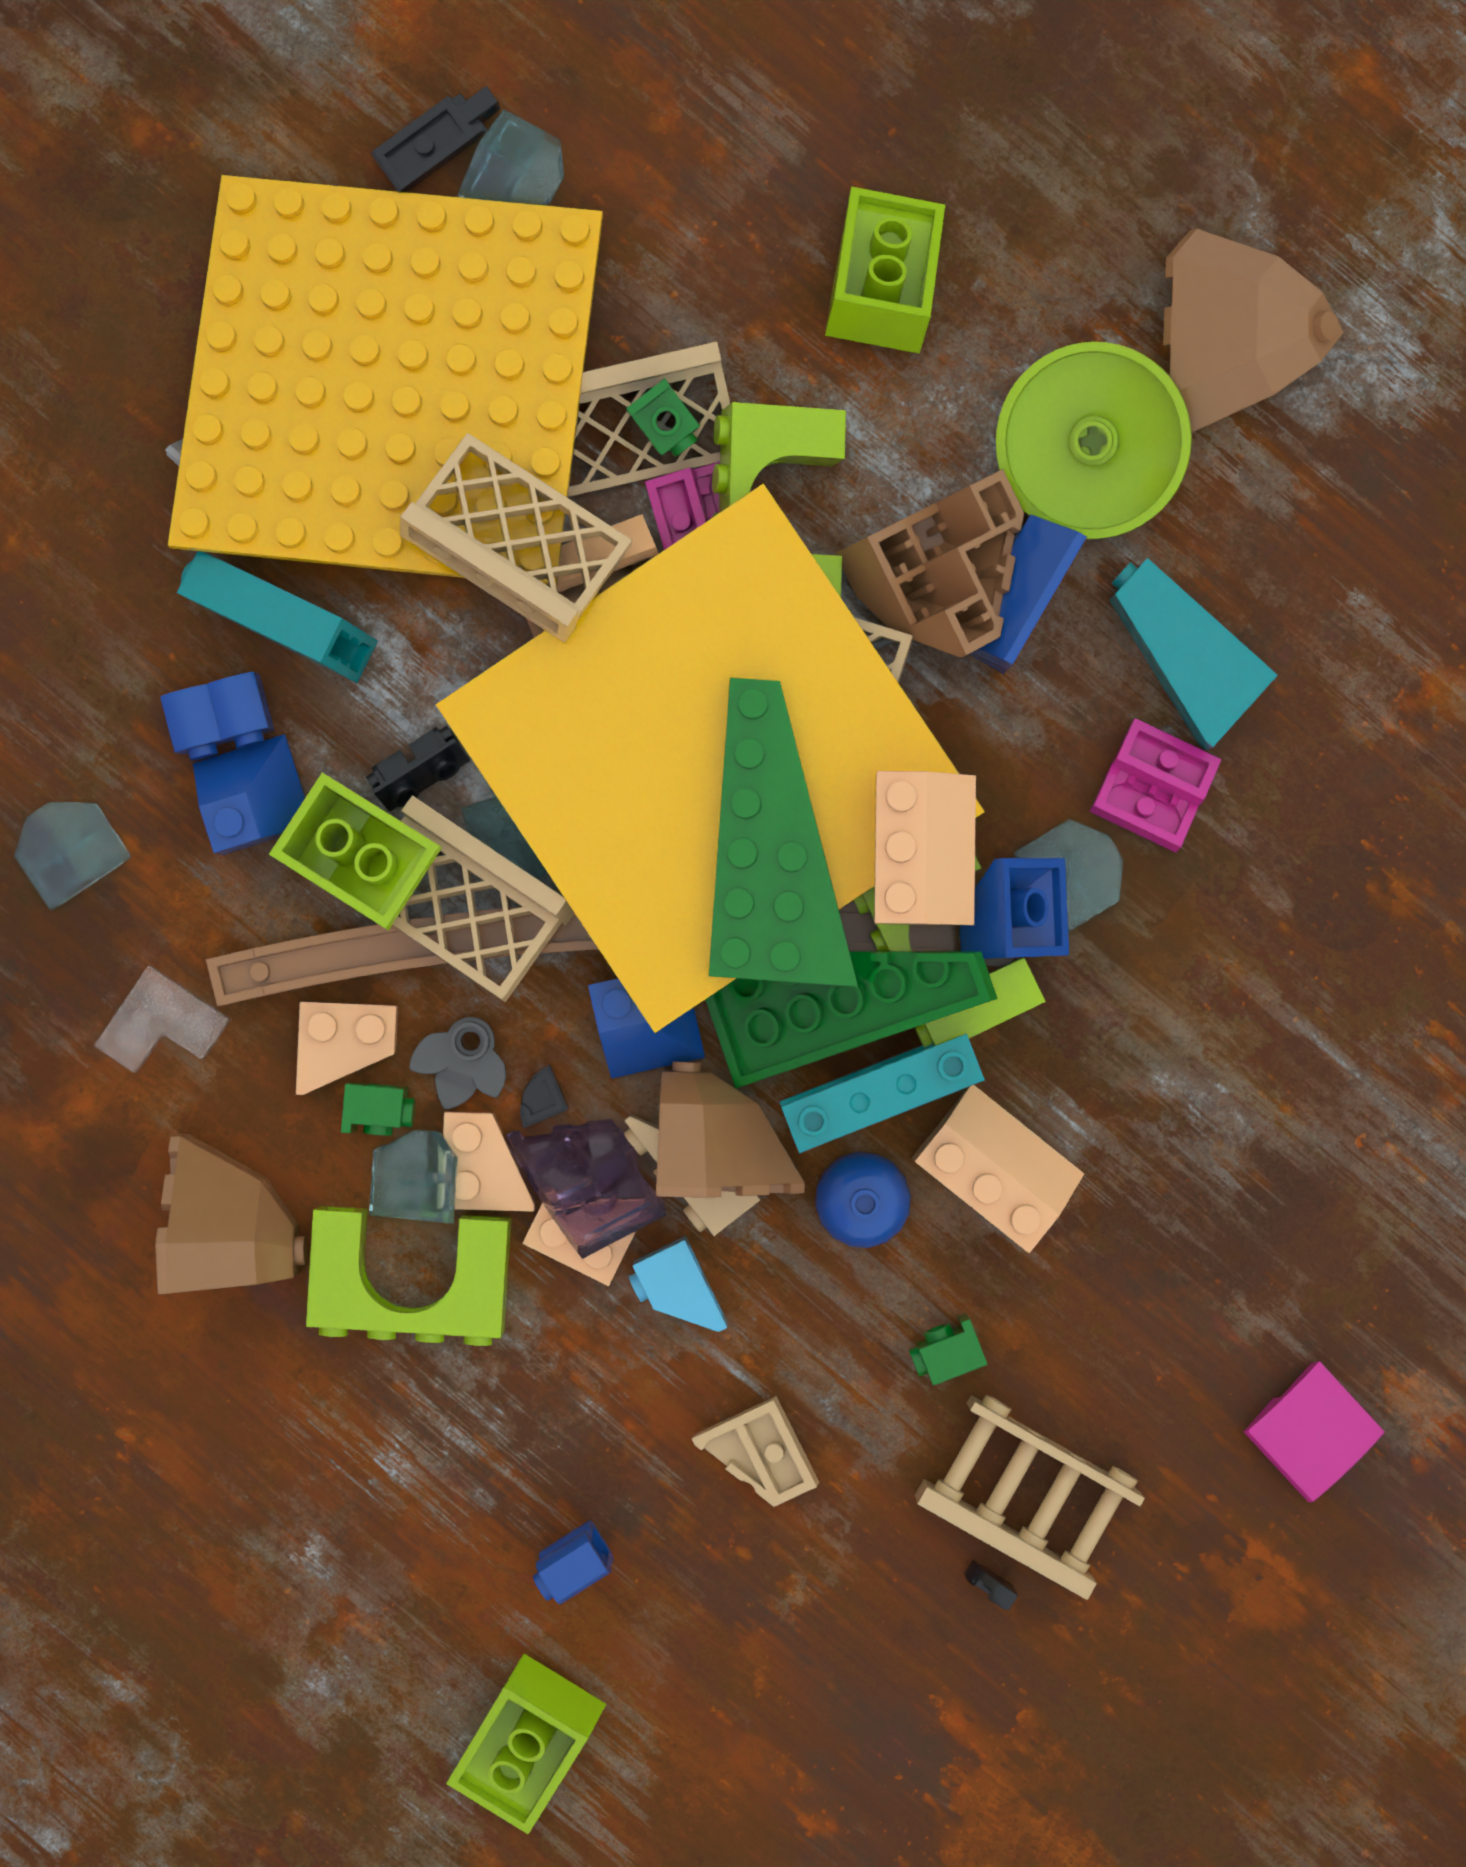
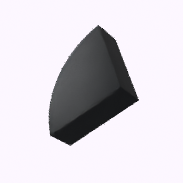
[520,1064,569,1128]
[964,1560,1018,1610]

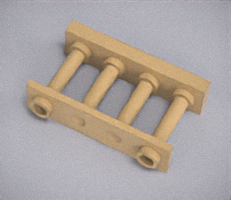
[914,1394,1145,1600]

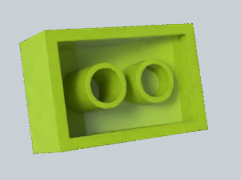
[825,186,945,354]
[269,772,442,931]
[446,1654,606,1834]

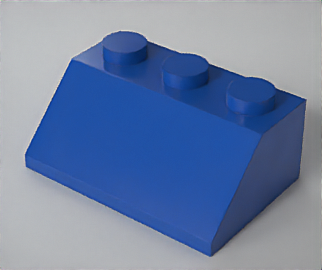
[969,515,1087,674]

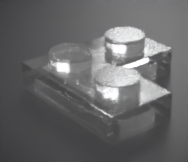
[94,966,232,1073]

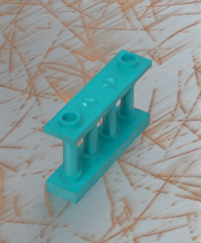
[779,1034,985,1153]

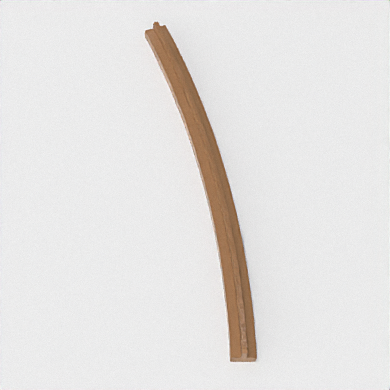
[206,903,1014,1007]

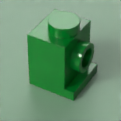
[626,378,700,457]
[341,1082,416,1136]
[909,1314,988,1386]

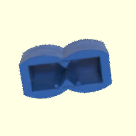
[160,671,274,761]
[533,1520,614,1605]

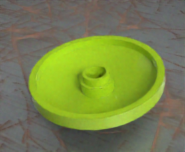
[996,342,1192,539]

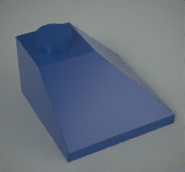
[193,734,306,855]
[959,858,1069,959]
[588,978,705,1079]

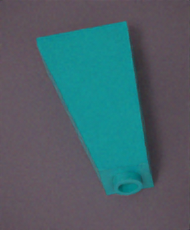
[177,551,378,683]
[1109,558,1278,751]

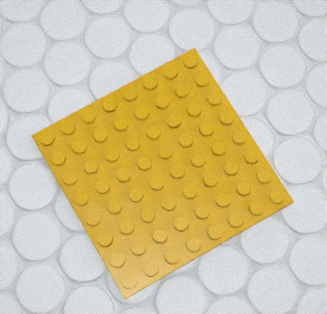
[168,175,603,587]
[435,483,985,1033]

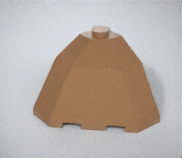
[1163,229,1344,432]
[835,469,1024,658]
[656,1061,805,1198]
[155,1134,308,1294]

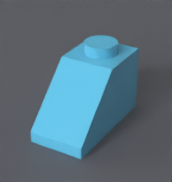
[629,1235,728,1332]

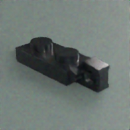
[371,86,501,193]

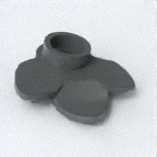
[409,1017,506,1109]

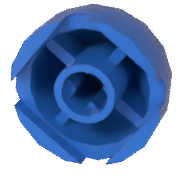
[815,1151,911,1248]

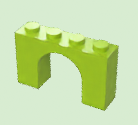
[712,402,846,597]
[853,856,1046,1048]
[306,1206,512,1346]

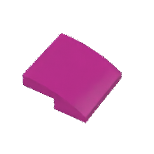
[645,461,752,550]
[1089,718,1222,853]
[1243,1361,1385,1502]

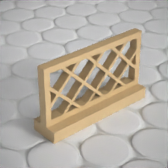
[568,341,730,497]
[400,433,632,643]
[393,795,575,1002]

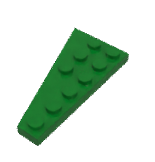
[709,678,858,987]
[705,951,998,1088]

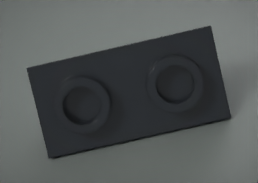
[366,725,470,812]

